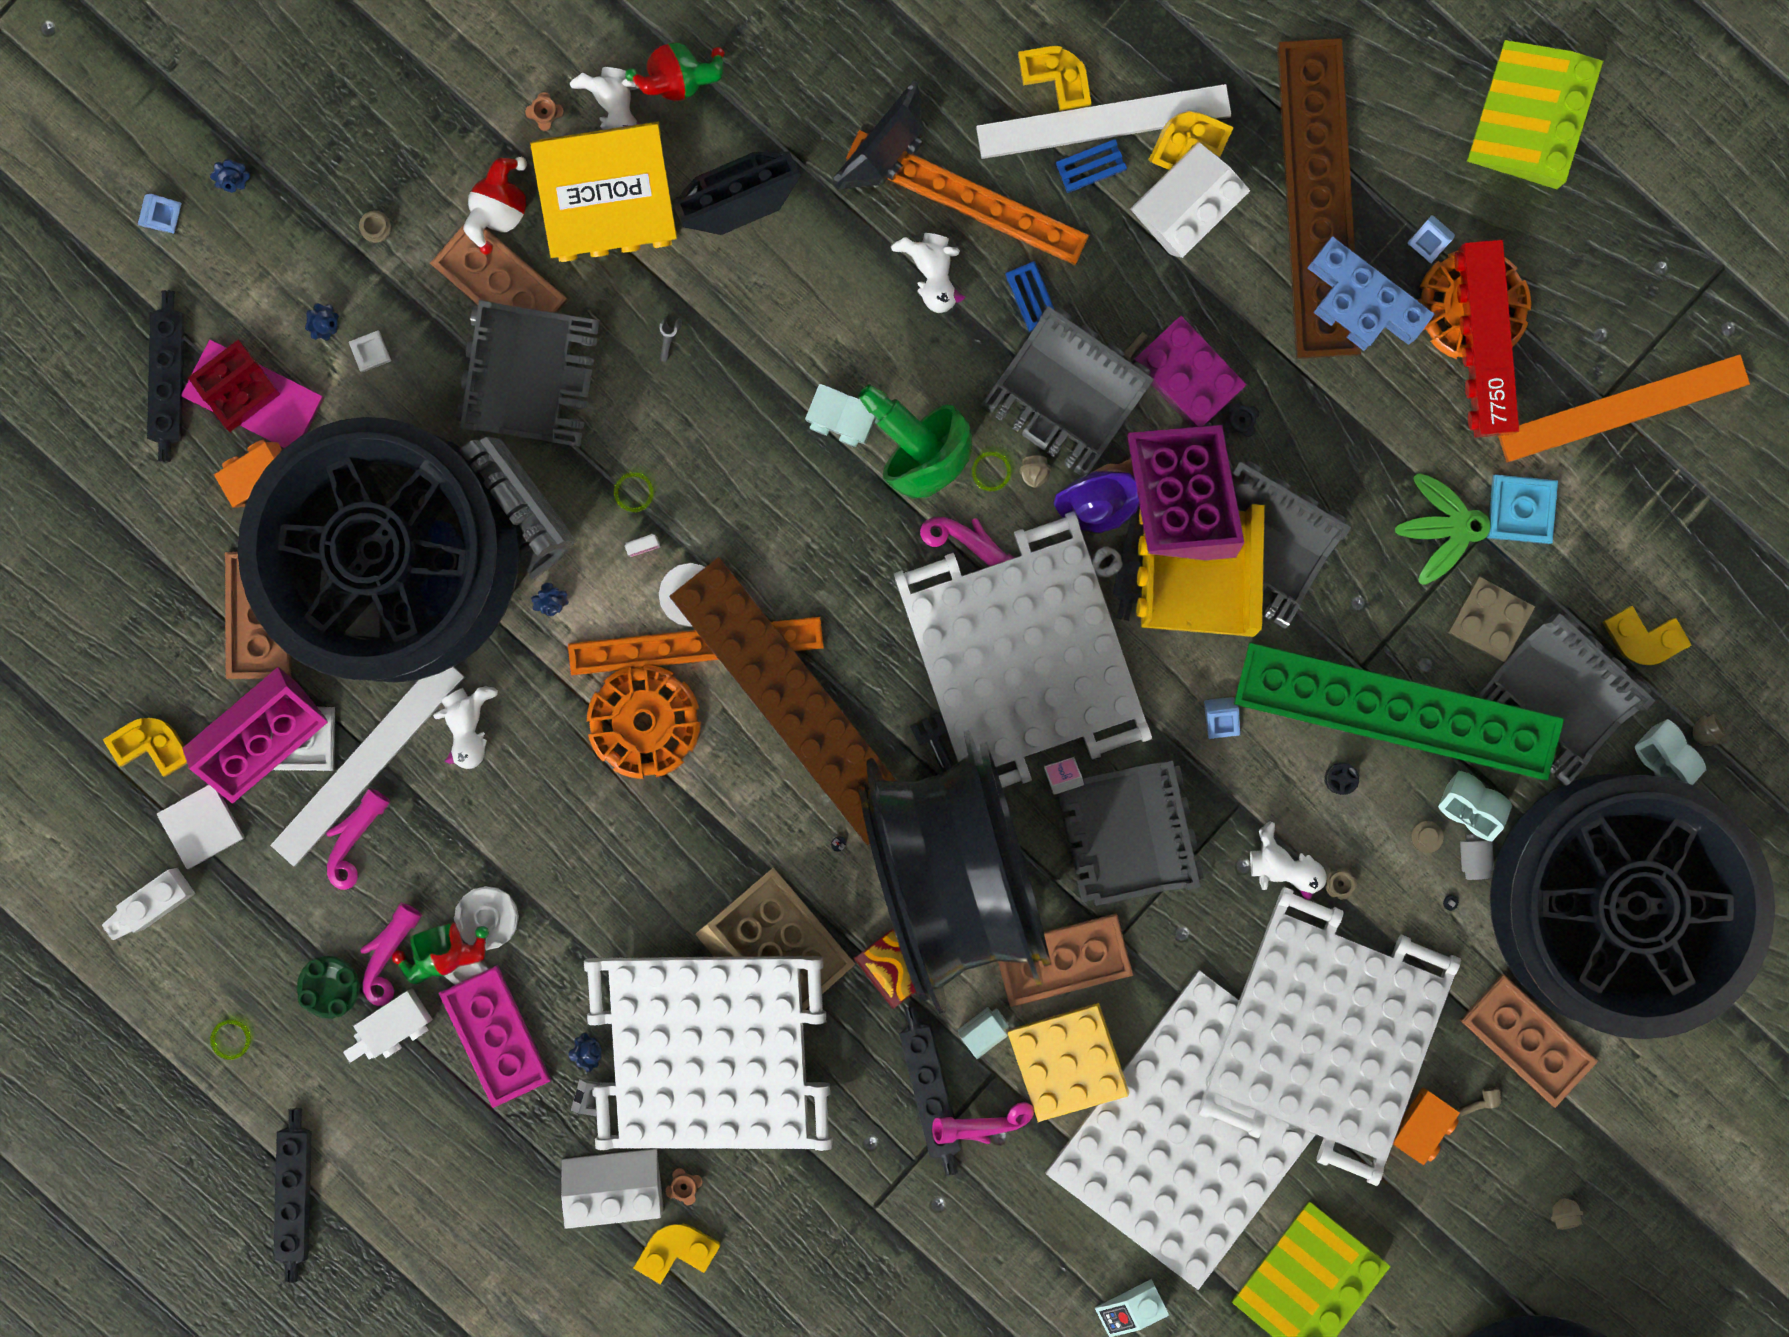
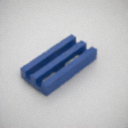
[1056,139,1127,193]
[1005,261,1054,333]

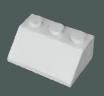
[1130,142,1250,258]
[561,1148,664,1229]

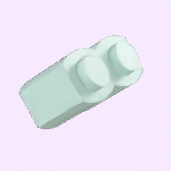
[805,384,876,447]
[1635,719,1706,785]
[1438,771,1512,841]
[958,1007,1009,1059]

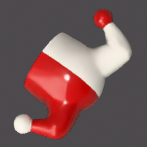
[463,157,527,255]

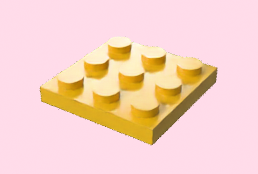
[1007,1003,1130,1122]

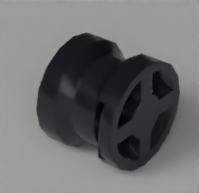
[1324,763,1359,795]

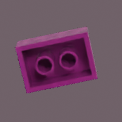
[1131,316,1246,428]

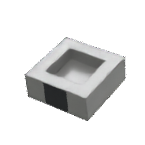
[571,1079,603,1116]

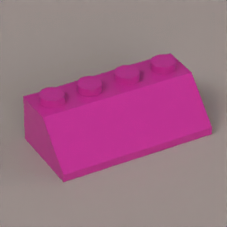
[182,667,328,804]

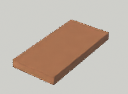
[430,225,568,313]
[225,552,291,679]
[998,913,1133,1007]
[1460,974,1598,1108]

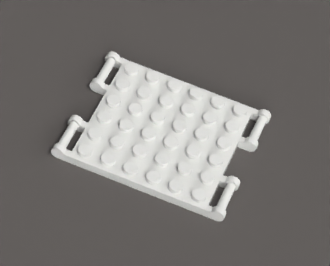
[893,511,1152,788]
[1198,887,1461,1186]
[584,956,833,1151]

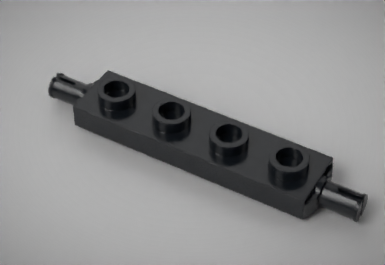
[147,290,185,462]
[1112,504,1144,621]
[899,1005,962,1176]
[273,1108,312,1283]

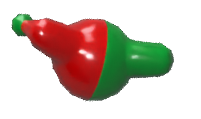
[625,43,725,101]
[392,923,489,985]

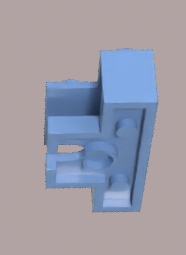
[1308,236,1435,351]

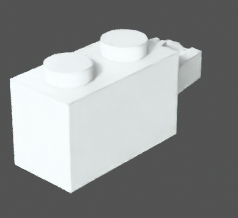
[102,868,196,940]
[343,988,433,1062]

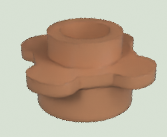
[525,92,564,131]
[666,1168,702,1205]

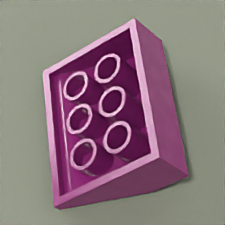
[1127,425,1244,560]

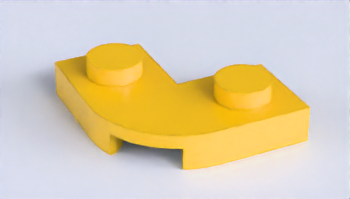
[1018,46,1092,111]
[1148,111,1234,170]
[1602,606,1692,665]
[103,718,187,777]
[633,1223,721,1285]

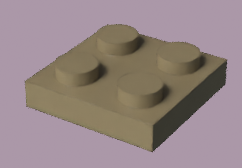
[1447,576,1535,663]

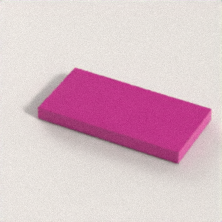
[181,339,325,448]
[439,965,552,1108]

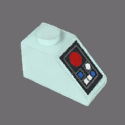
[1095,1279,1169,1337]

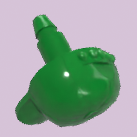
[858,384,972,498]

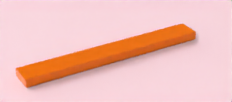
[846,130,1089,265]
[1498,355,1750,463]
[568,617,824,675]

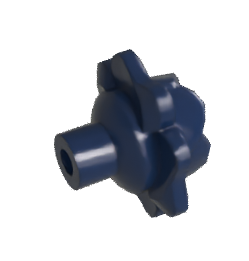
[210,159,250,193]
[305,303,339,341]
[531,583,569,616]
[569,1033,602,1072]

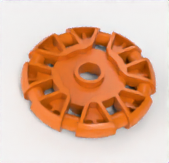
[1417,250,1531,359]
[586,665,701,779]

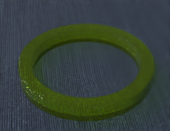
[972,452,1011,492]
[614,473,654,512]
[210,1020,251,1060]

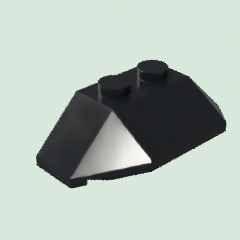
[833,80,924,189]
[672,151,801,235]

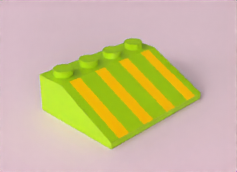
[1467,40,1603,189]
[1231,1201,1391,1337]

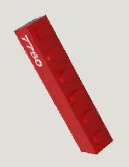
[1454,240,1519,438]

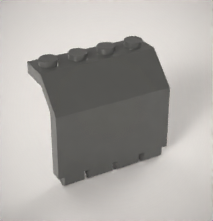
[1058,760,1204,906]

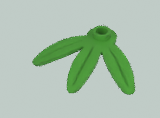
[1395,473,1490,585]

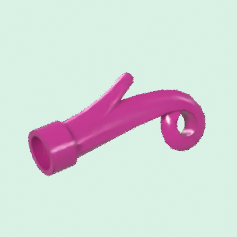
[920,517,1015,567]
[326,788,390,890]
[360,903,422,1006]
[932,1102,1034,1144]

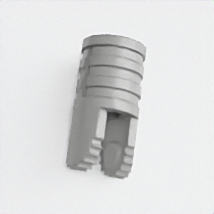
[1091,546,1122,578]

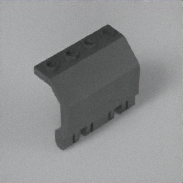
[456,300,600,447]
[980,306,1154,477]
[459,437,577,580]
[1231,461,1351,629]
[1474,613,1655,785]

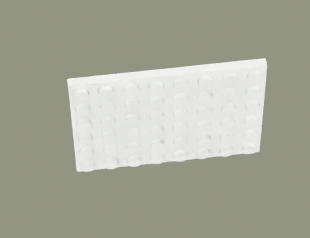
[1045,970,1316,1290]

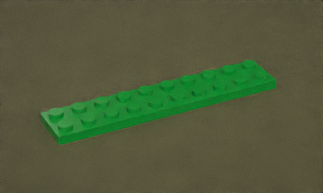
[1234,642,1564,781]

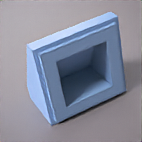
[138,194,182,234]
[1408,215,1455,263]
[1204,697,1240,739]

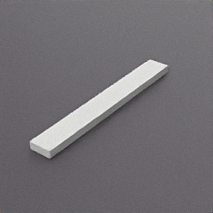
[976,84,1231,159]
[270,667,465,866]

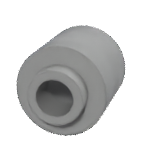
[1460,834,1494,880]

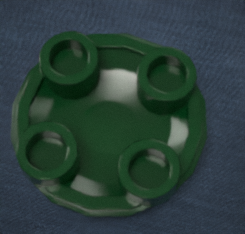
[297,956,360,1019]

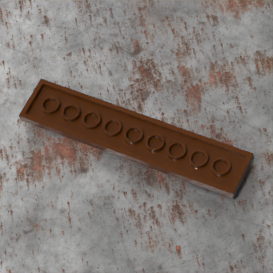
[1277,38,1361,359]
[669,557,897,845]

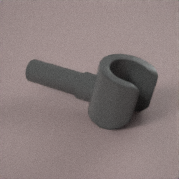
[659,315,682,362]

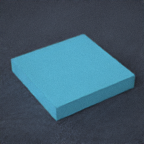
[1487,475,1558,544]

